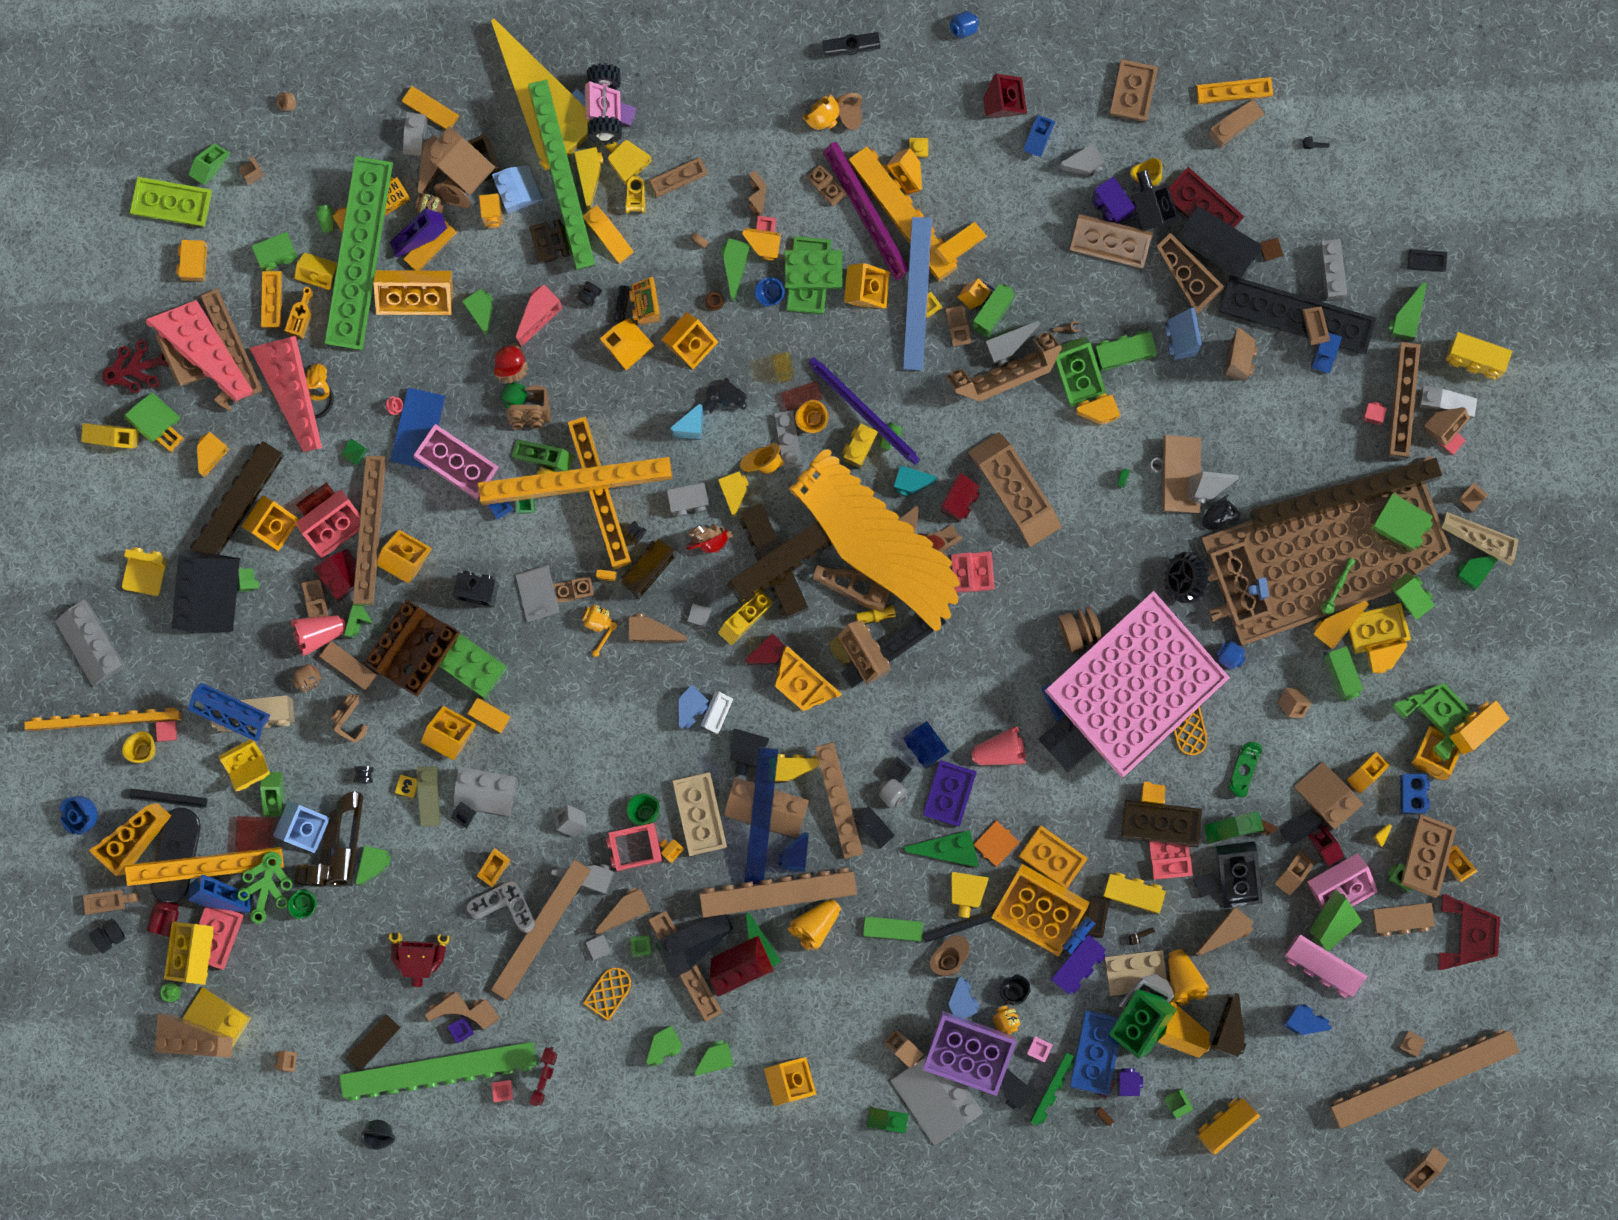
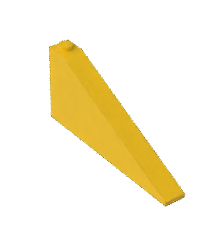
[491,18,590,171]

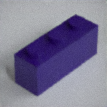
[1051,934,1106,995]

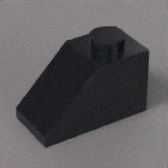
[854,806,895,849]
[1002,1069,1035,1110]

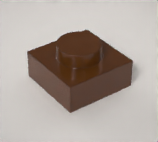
[1259,819,1277,836]

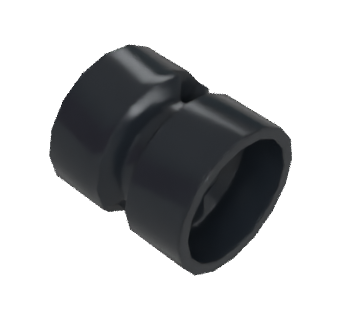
[89,918,126,954]

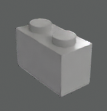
[667,483,709,517]

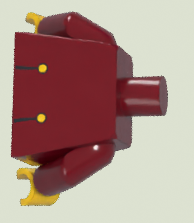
[389,932,449,987]

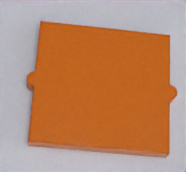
[974,820,1020,867]

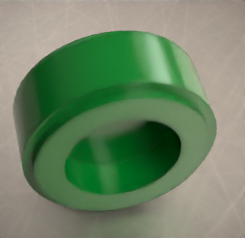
[1117,468,1131,488]

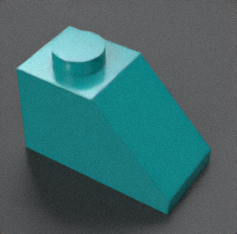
[893,465,937,497]

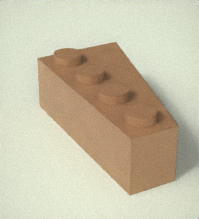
[154,1013,233,1057]

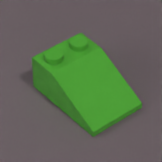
[1054,336,1106,407]

